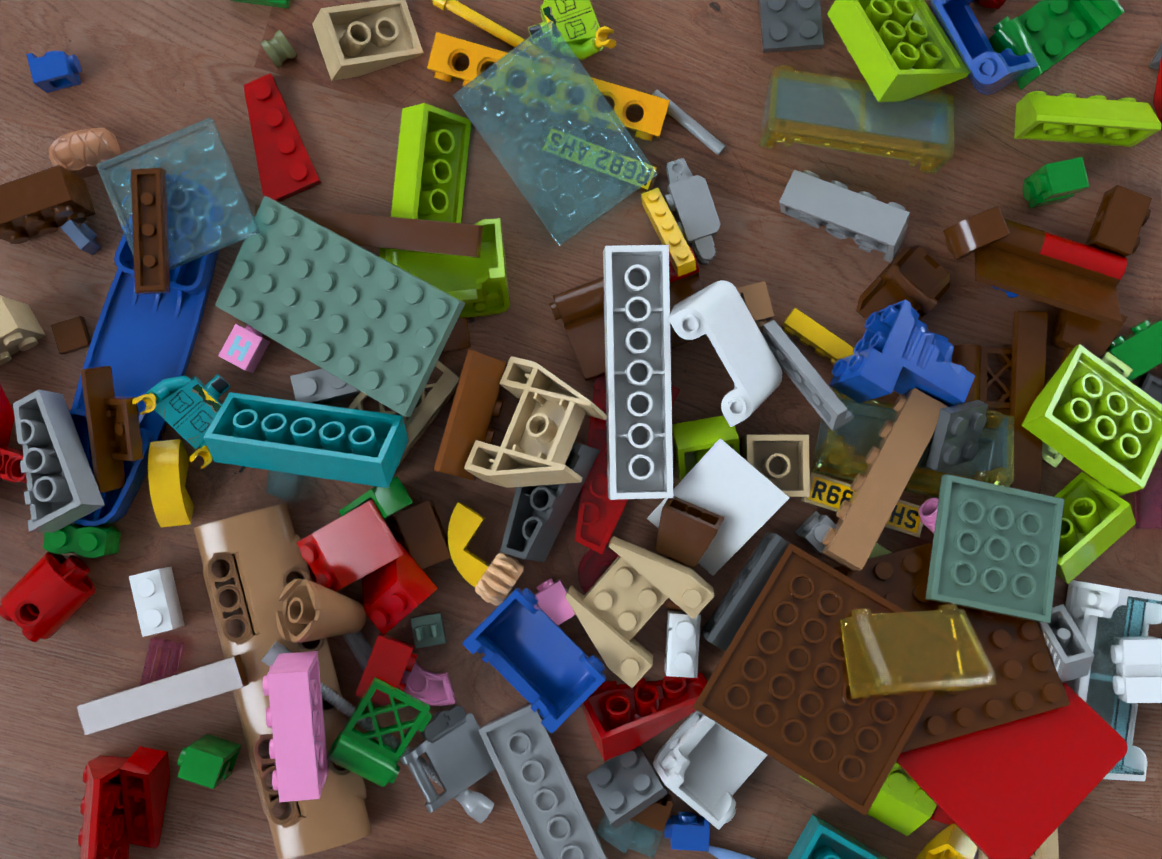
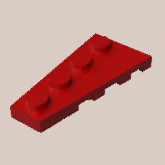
[243,73,322,202]

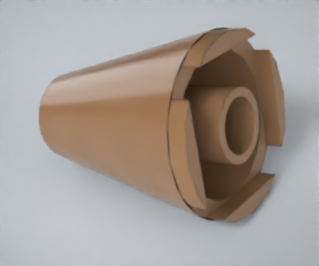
[276,579,367,643]

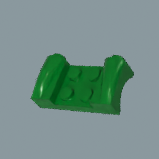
[989,0,1125,90]

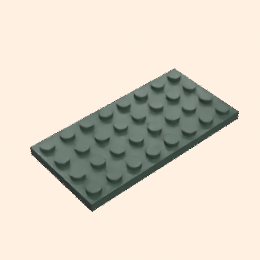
[215,196,465,417]

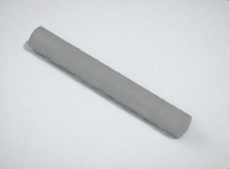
[652,89,726,155]

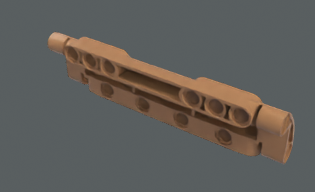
[194,503,372,859]

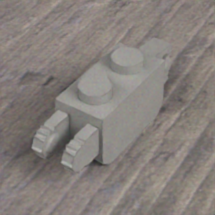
[664,158,721,265]

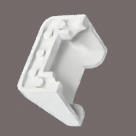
[668,280,783,427]
[653,710,767,830]

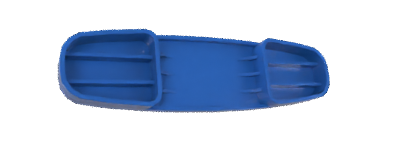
[69,175,224,526]

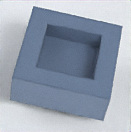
[61,219,102,255]

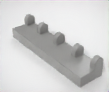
[762,320,854,431]

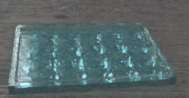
[453,21,658,246]

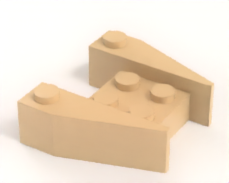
[464,356,607,488]
[565,536,714,688]

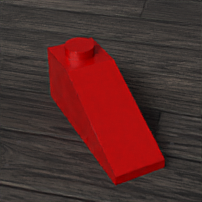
[119,746,170,849]

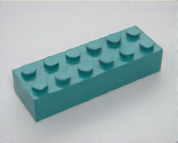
[203,392,409,488]

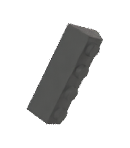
[700,532,789,652]

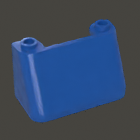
[930,0,1038,95]
[462,588,606,734]

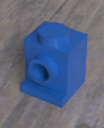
[26,50,82,93]
[664,811,710,852]

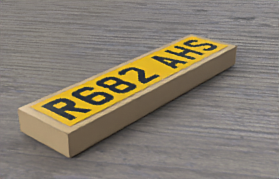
[801,472,923,537]

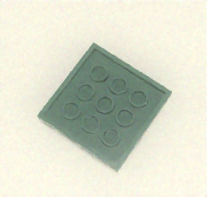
[925,474,1064,623]

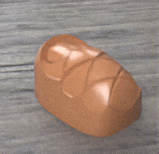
[48,128,121,178]

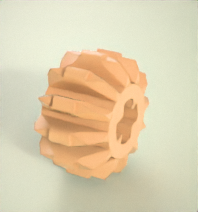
[475,553,524,606]

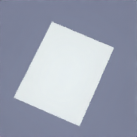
[647,438,789,576]

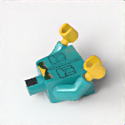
[132,374,231,469]

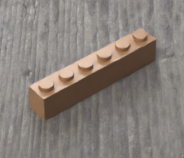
[821,388,947,572]

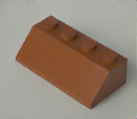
[433,349,507,481]

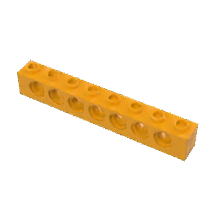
[427,32,670,142]

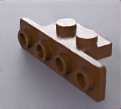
[81,366,143,493]

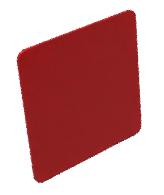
[896,682,1128,859]

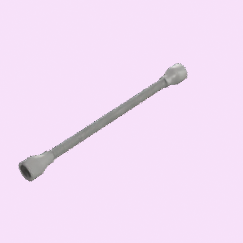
[261,641,494,823]

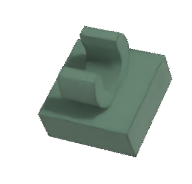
[410,612,447,649]

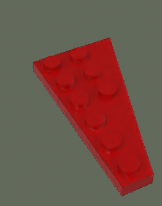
[575,374,681,554]

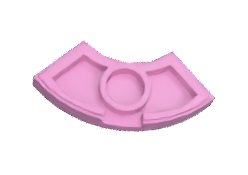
[401,661,456,706]

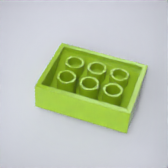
[827,0,970,102]
[1022,344,1162,496]

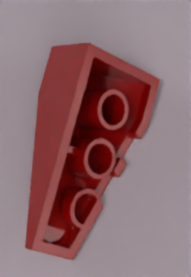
[581,672,707,761]

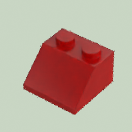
[362,542,438,635]

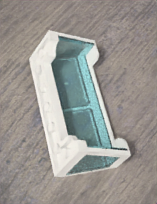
[1065,580,1162,781]

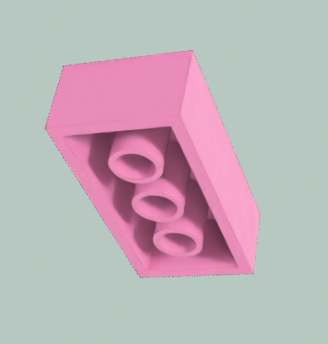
[263,651,329,802]

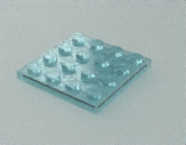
[96,118,260,270]

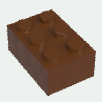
[0,165,96,244]

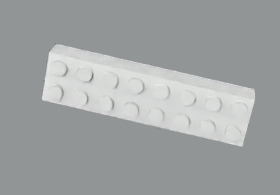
[603,245,673,500]

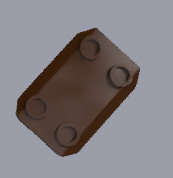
[856,245,950,321]

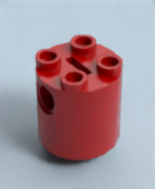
[0,552,96,643]

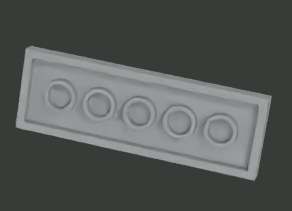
[478,703,608,859]

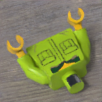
[528,0,616,60]

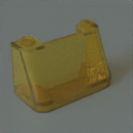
[840,604,997,699]

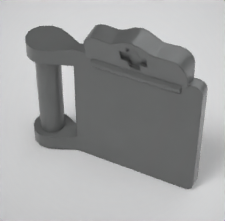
[399,706,496,813]

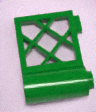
[327,677,432,787]

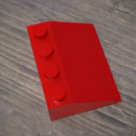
[78,755,130,859]

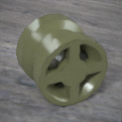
[260,30,298,68]

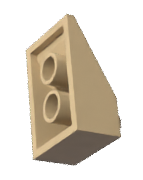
[312,0,424,81]

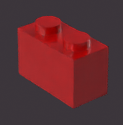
[355,633,417,706]

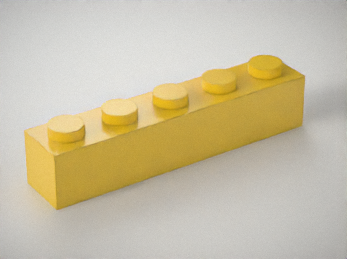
[641,188,696,277]
[781,308,854,365]

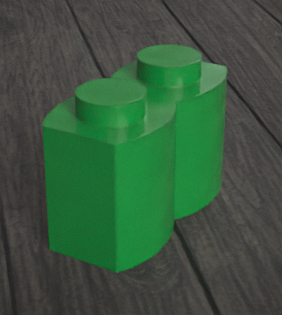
[43,523,121,558]

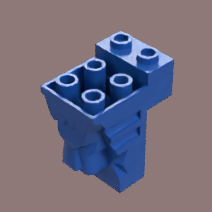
[829,299,975,407]

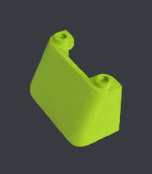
[380,218,510,318]

